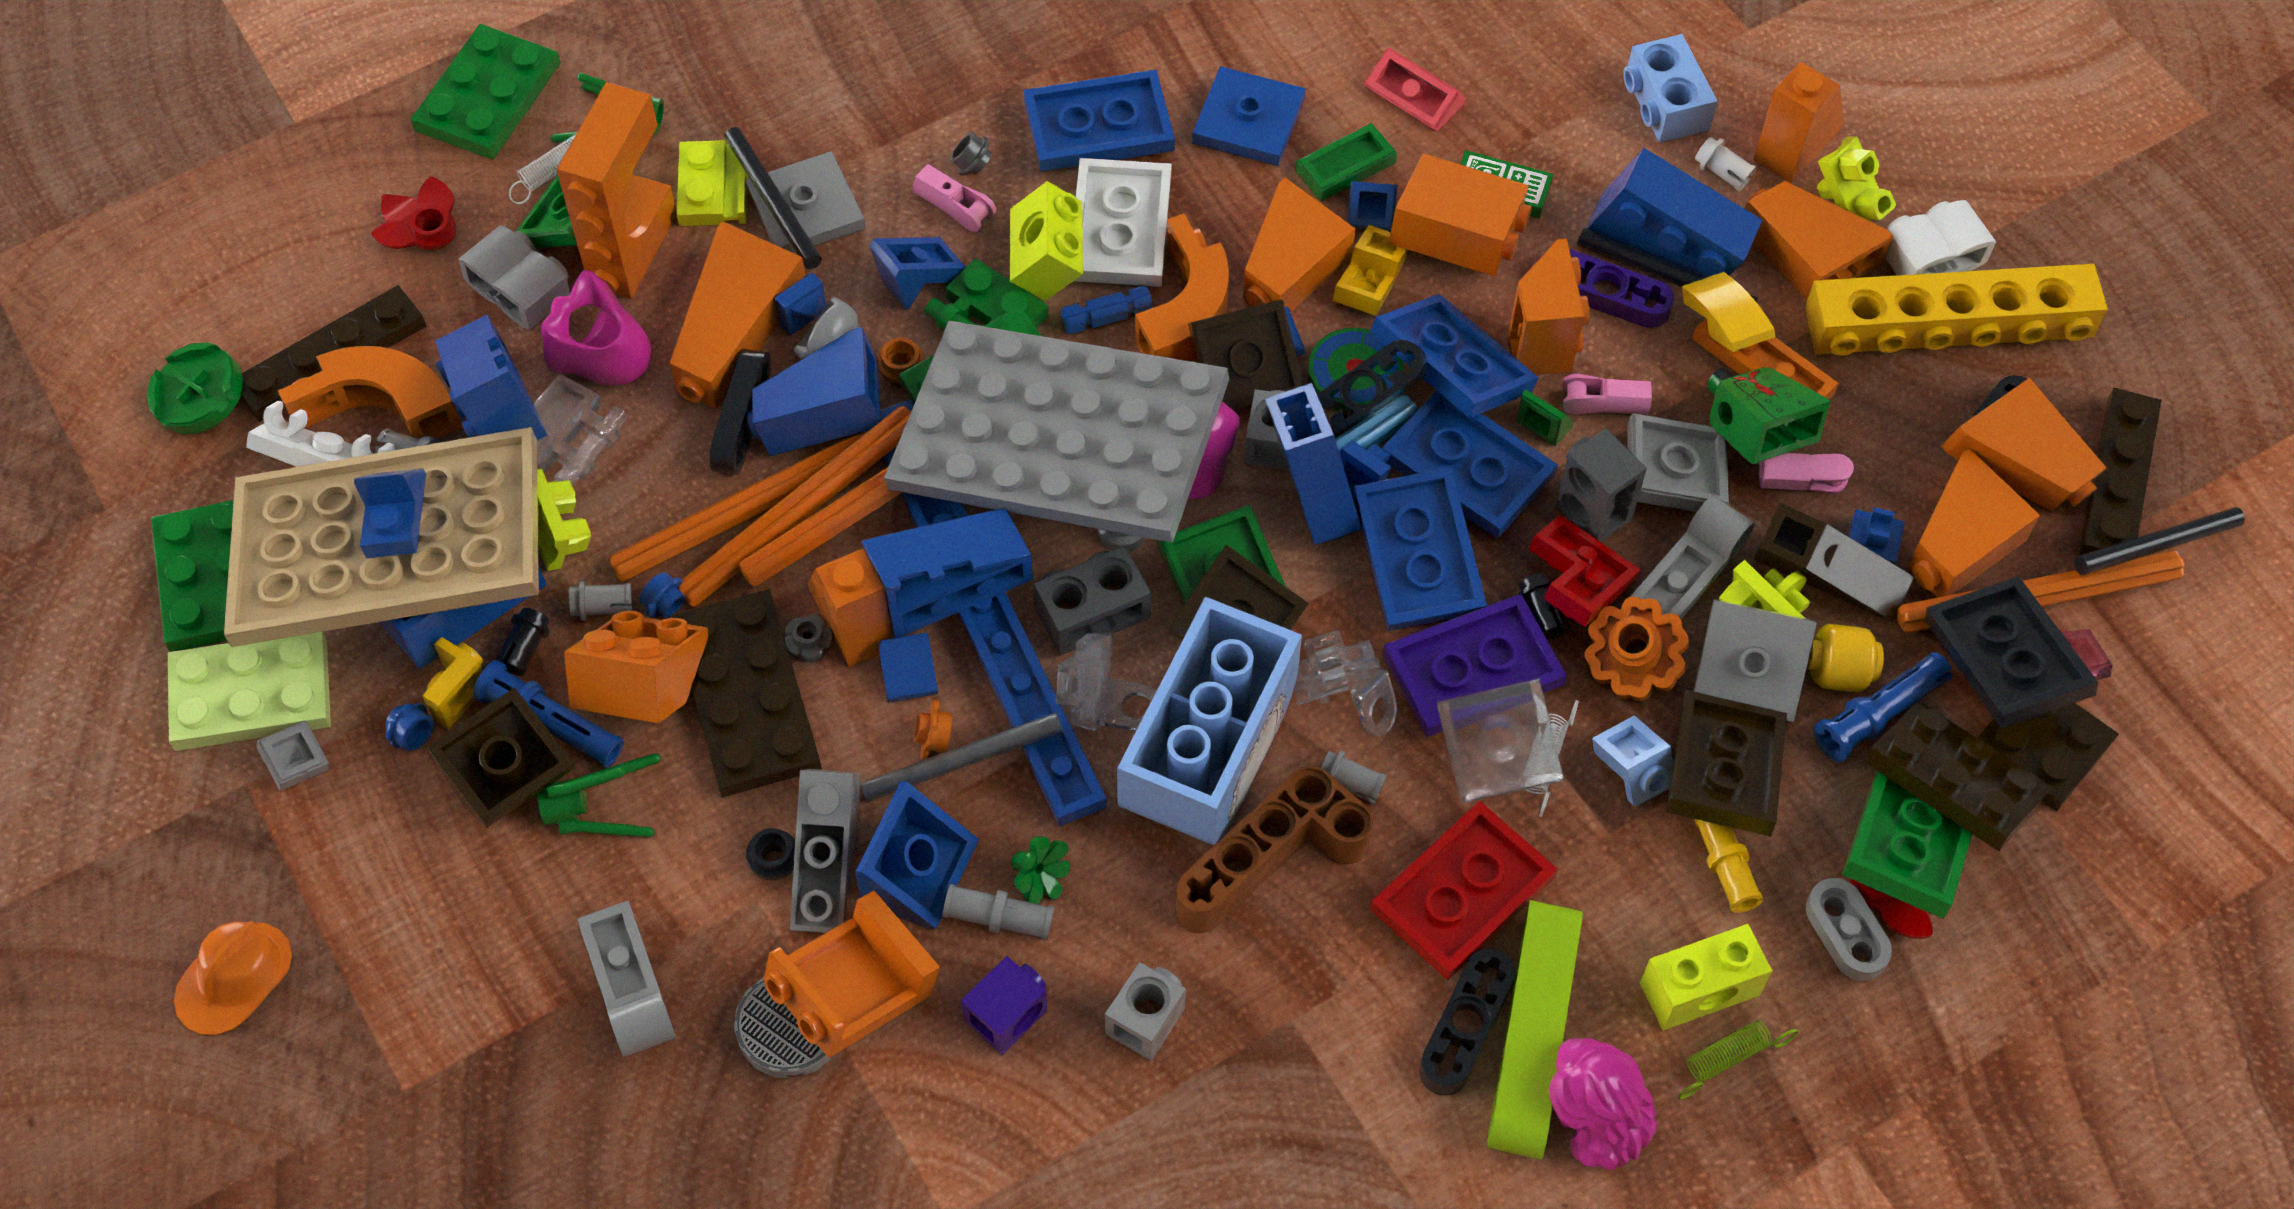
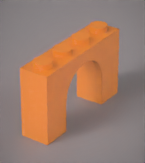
[556,82,677,299]

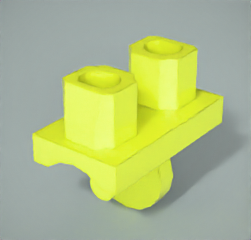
[1817,136,1896,221]
[537,469,591,571]
[1719,560,1810,619]

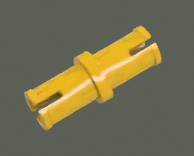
[1694,819,1763,913]

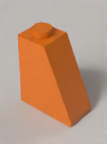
[1753,61,1843,183]
[1243,178,1355,312]
[1745,181,1893,300]
[1941,378,2107,512]
[1907,448,2040,597]
[807,548,893,668]

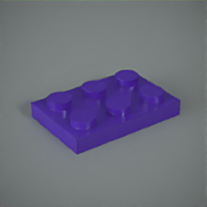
[1383,594,1567,738]

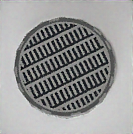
[734,977,833,1078]

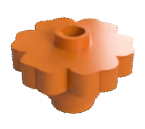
[1584,596,1690,702]

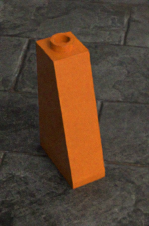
[670,221,806,409]

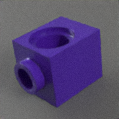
[961,956,1047,1055]

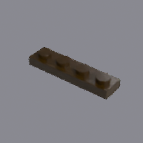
[241,285,427,422]
[2079,388,2162,555]

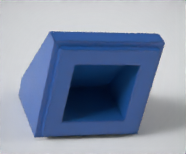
[1348,181,1397,232]
[878,633,938,703]

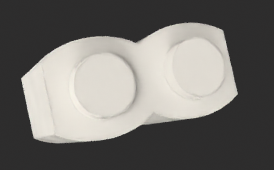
[1885,200,1996,276]

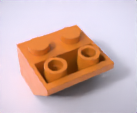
[1507,238,1590,375]
[564,611,708,723]

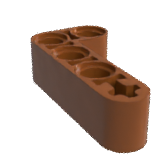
[1175,766,1373,934]

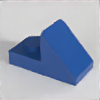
[869,237,966,310]
[354,468,426,559]

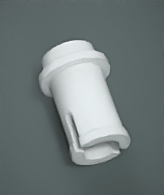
[1695,137,1757,192]

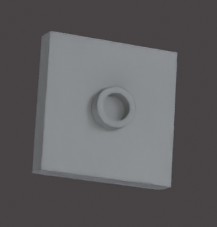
[745,151,865,253]
[1627,413,1729,512]
[1693,599,1817,722]

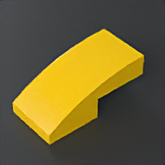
[1332,225,1409,316]
[1682,272,1775,352]

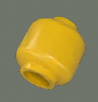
[1806,624,1884,693]

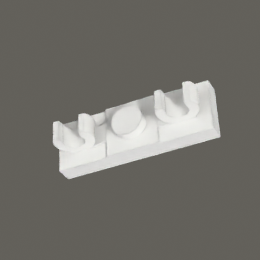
[246,401,395,467]

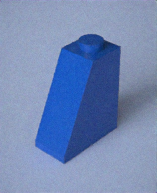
[747,327,881,456]
[1265,383,1362,545]

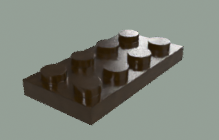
[671,589,822,798]

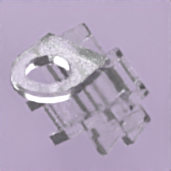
[1293,630,1397,736]
[1056,633,1156,731]

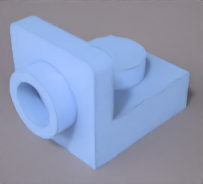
[1592,715,1673,806]

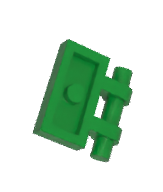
[924,258,1049,331]

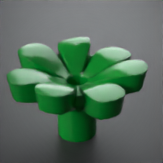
[1011,836,1070,904]

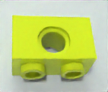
[1010,181,1083,301]
[1640,924,1772,1031]

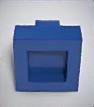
[1340,440,1391,502]
[1848,507,1905,565]

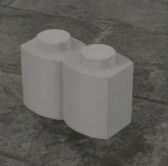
[458,225,570,330]

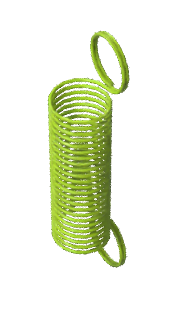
[1678,1020,1798,1100]

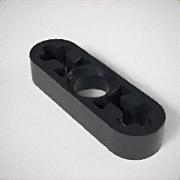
[1317,340,1427,438]
[710,348,771,475]
[1419,949,1515,1095]

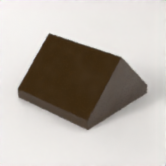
[426,688,576,828]

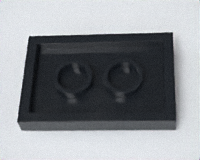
[1925,576,2098,728]

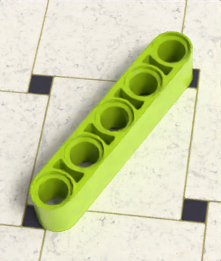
[1486,900,1583,1160]

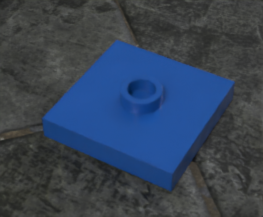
[1192,66,1306,166]

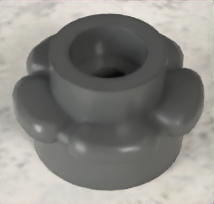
[950,132,991,175]
[785,614,834,663]

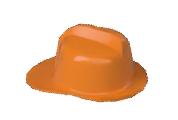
[174,921,293,1035]

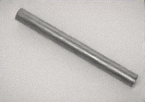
[860,712,1063,802]

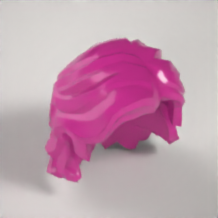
[1549,1038,1658,1171]

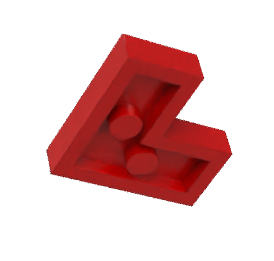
[1528,515,1641,627]

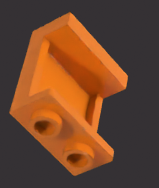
[764,890,940,1058]

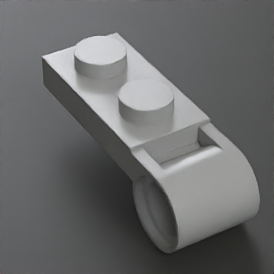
[1630,495,1755,619]
[577,900,676,1058]

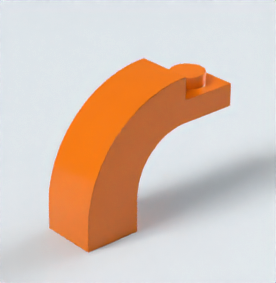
[1135,213,1229,362]
[278,346,462,439]

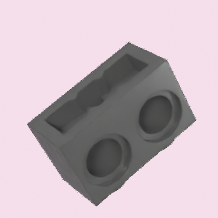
[1556,428,1647,542]
[1033,546,1151,656]

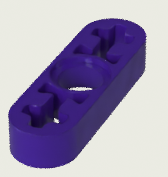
[1569,249,1674,328]

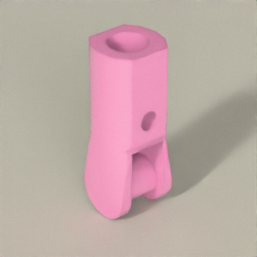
[913,164,997,233]
[1562,373,1652,415]
[1759,453,1854,494]

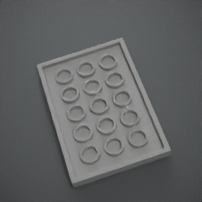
[884,321,1229,543]

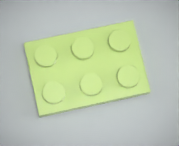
[168,632,331,751]

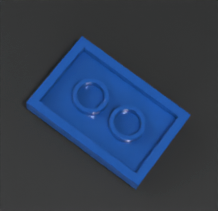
[1023,69,1175,172]
[1370,294,1539,418]
[1382,390,1558,539]
[1353,467,1487,631]

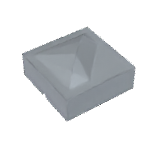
[257,720,329,791]

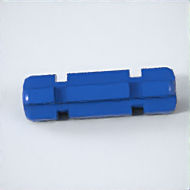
[1060,286,1153,334]

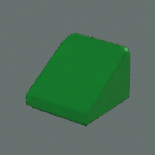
[1516,390,1574,446]

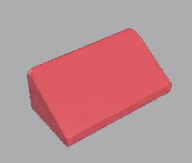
[1364,47,1467,132]

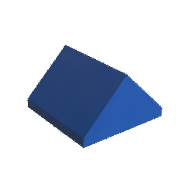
[855,781,979,929]

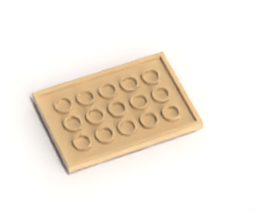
[224,427,539,647]

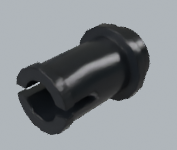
[1518,573,1570,640]
[494,608,550,676]

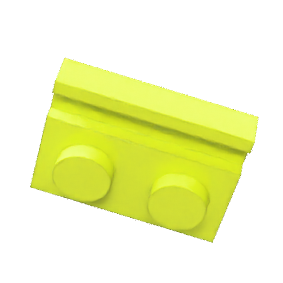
[677,140,747,226]

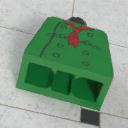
[1707,367,1831,464]

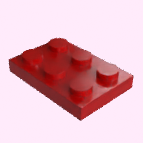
[1370,800,1558,980]

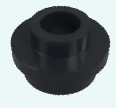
[746,828,795,880]

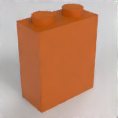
[1389,153,1532,277]

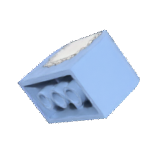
[1117,597,1302,846]

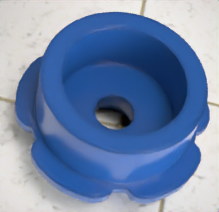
[639,572,685,618]
[385,703,434,751]

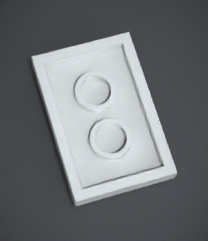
[1074,158,1172,287]

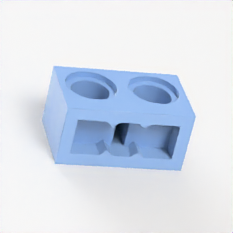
[1623,34,1718,143]

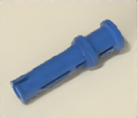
[1813,652,1953,763]
[472,660,624,768]

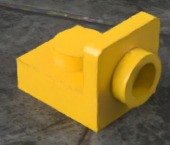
[422,637,483,729]

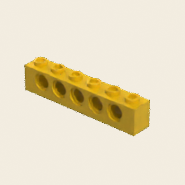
[1804,264,2108,356]

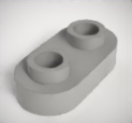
[1806,878,1892,981]

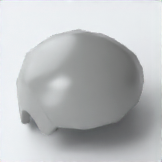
[793,297,859,359]

